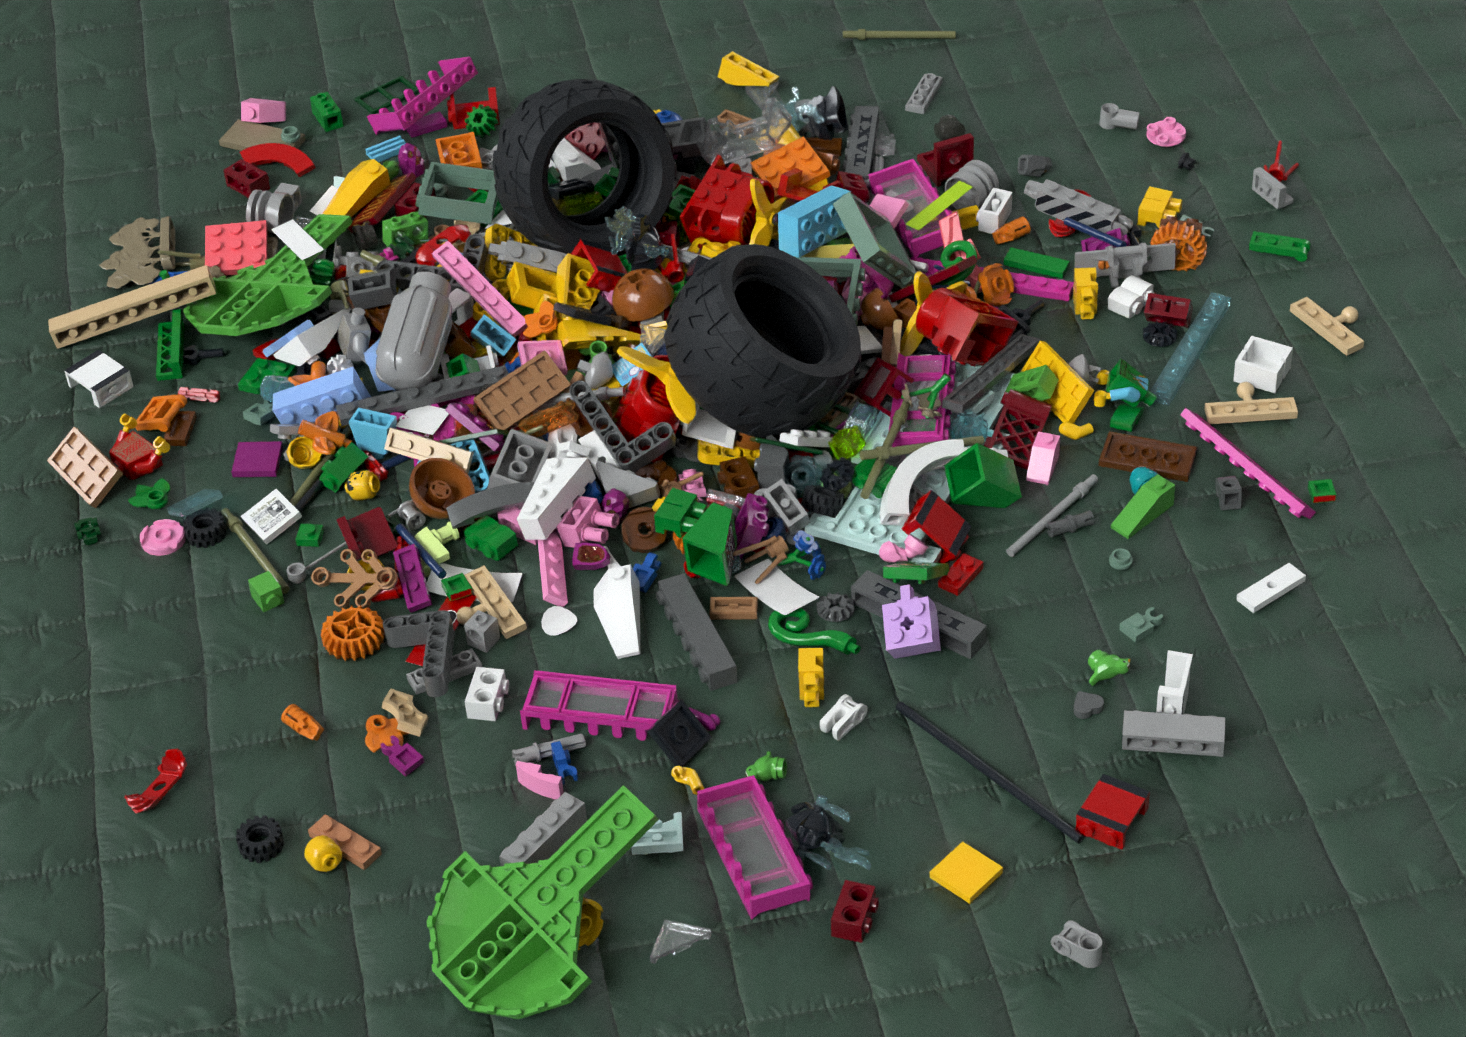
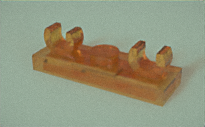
[518,398,579,438]

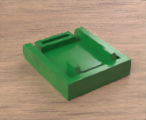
[883,561,949,584]

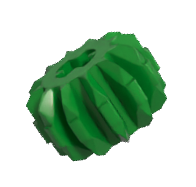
[464,104,498,138]
[310,258,335,286]

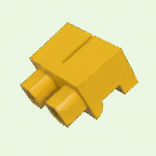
[1137,186,1182,228]
[1073,267,1098,319]
[798,648,824,707]

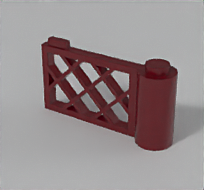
[984,389,1052,470]

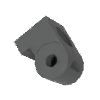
[1215,476,1242,510]

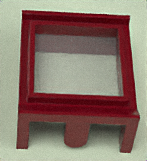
[854,357,914,417]

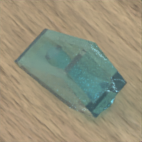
[839,402,877,453]

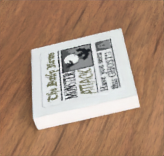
[241,489,302,545]

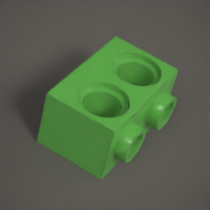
[382,211,428,247]
[1006,365,1059,401]

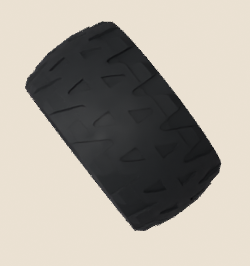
[492,79,677,255]
[664,244,861,439]

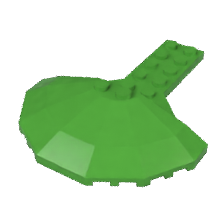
[183,214,353,336]
[427,785,659,1019]

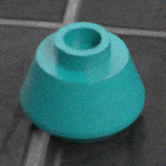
[1129,467,1158,495]

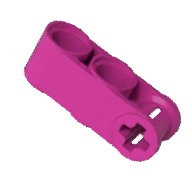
[840,246,894,300]

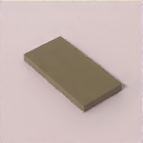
[219,119,306,151]

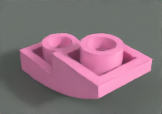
[678,469,706,498]
[516,761,564,799]

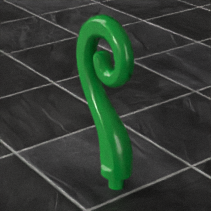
[931,240,977,290]
[768,607,861,655]

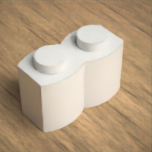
[1108,275,1154,318]

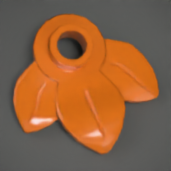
[523,301,558,338]
[365,715,409,753]

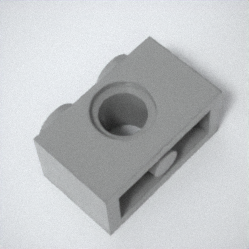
[763,479,810,536]

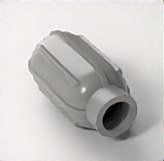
[375,272,452,390]

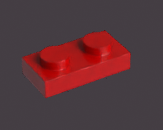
[938,553,983,596]

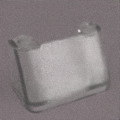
[702,97,792,165]

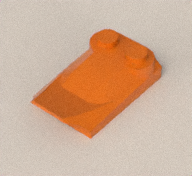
[435,132,482,169]

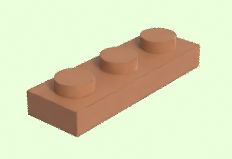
[308,814,382,870]

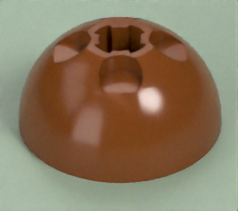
[612,268,674,321]
[409,458,475,519]

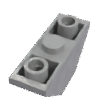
[596,461,661,509]

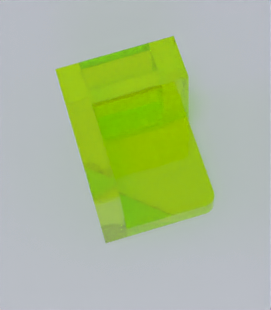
[828,425,866,460]

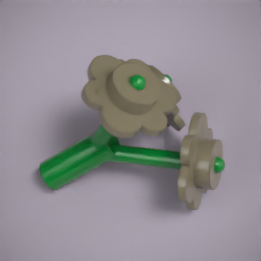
[901,373,951,419]

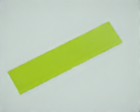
[906,181,973,231]

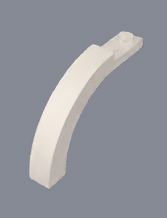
[880,439,1008,526]

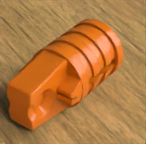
[992,216,1031,244]
[281,704,324,741]

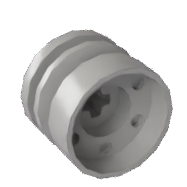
[945,160,999,210]
[246,189,294,234]

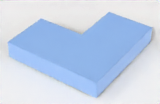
[262,320,314,358]

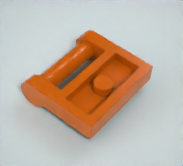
[135,394,188,432]

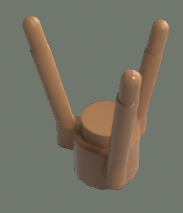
[659,472,704,497]
[733,535,789,584]

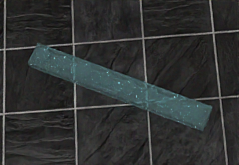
[1150,292,1231,406]

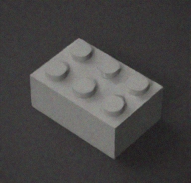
[487,429,553,489]

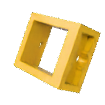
[507,261,557,309]

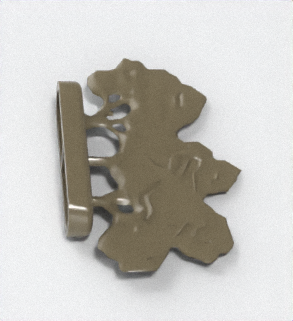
[99,216,175,289]

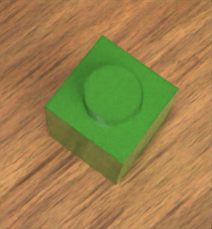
[248,571,284,612]

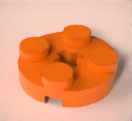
[978,263,1014,306]

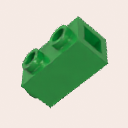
[310,92,344,132]
[319,442,369,493]

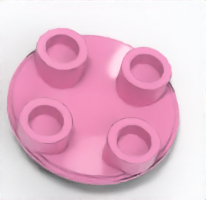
[1146,117,1186,147]

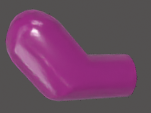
[689,707,720,731]

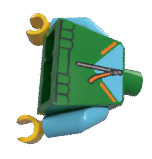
[1094,358,1157,407]

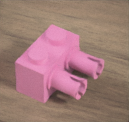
[557,496,619,548]

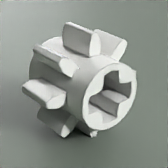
[326,354,353,374]

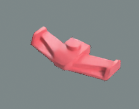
[938,211,983,293]

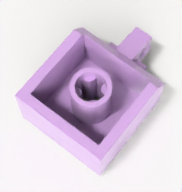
[882,585,941,659]

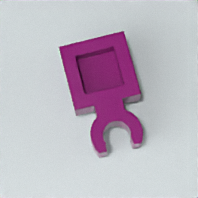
[380,735,424,777]

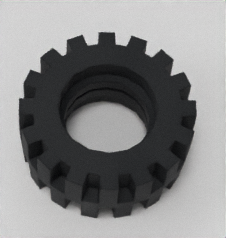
[801,485,845,516]
[183,507,226,548]
[236,815,284,863]

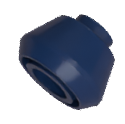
[760,517,787,542]

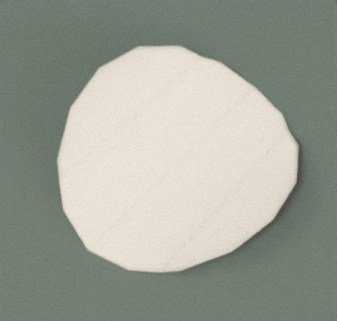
[541,606,577,636]

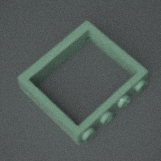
[415,162,498,224]
[833,192,916,288]
[796,257,866,325]

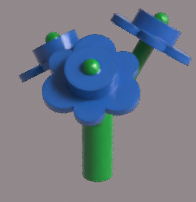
[778,530,826,580]

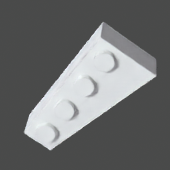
[517,457,596,540]

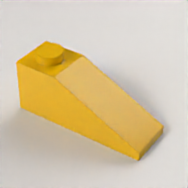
[718,51,780,86]

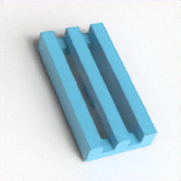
[365,135,406,163]

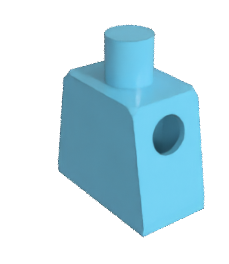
[471,314,516,356]
[349,407,397,459]

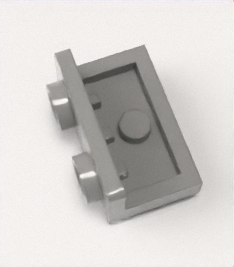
[339,251,386,278]

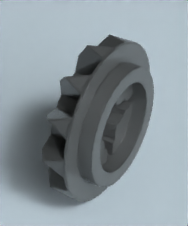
[817,592,854,622]

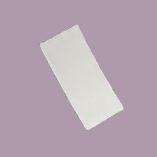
[735,559,819,615]
[427,563,522,602]

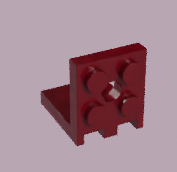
[917,133,974,187]

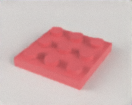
[205,220,268,276]

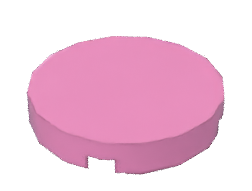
[140,519,186,556]

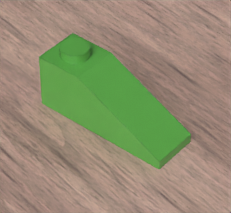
[1111,474,1175,539]

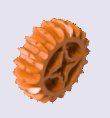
[1150,221,1207,272]
[321,605,385,661]

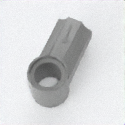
[1099,103,1140,130]

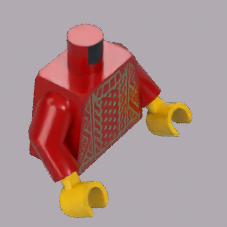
[109,414,170,480]

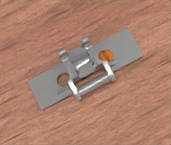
[1074,243,1176,288]

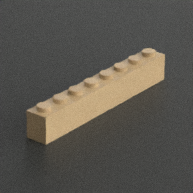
[48,265,216,349]

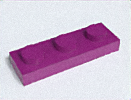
[445,402,505,451]
[393,544,432,613]

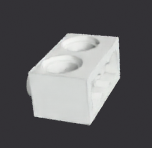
[465,667,509,721]

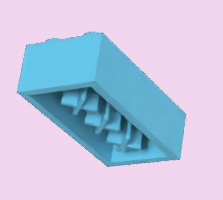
[778,185,851,258]

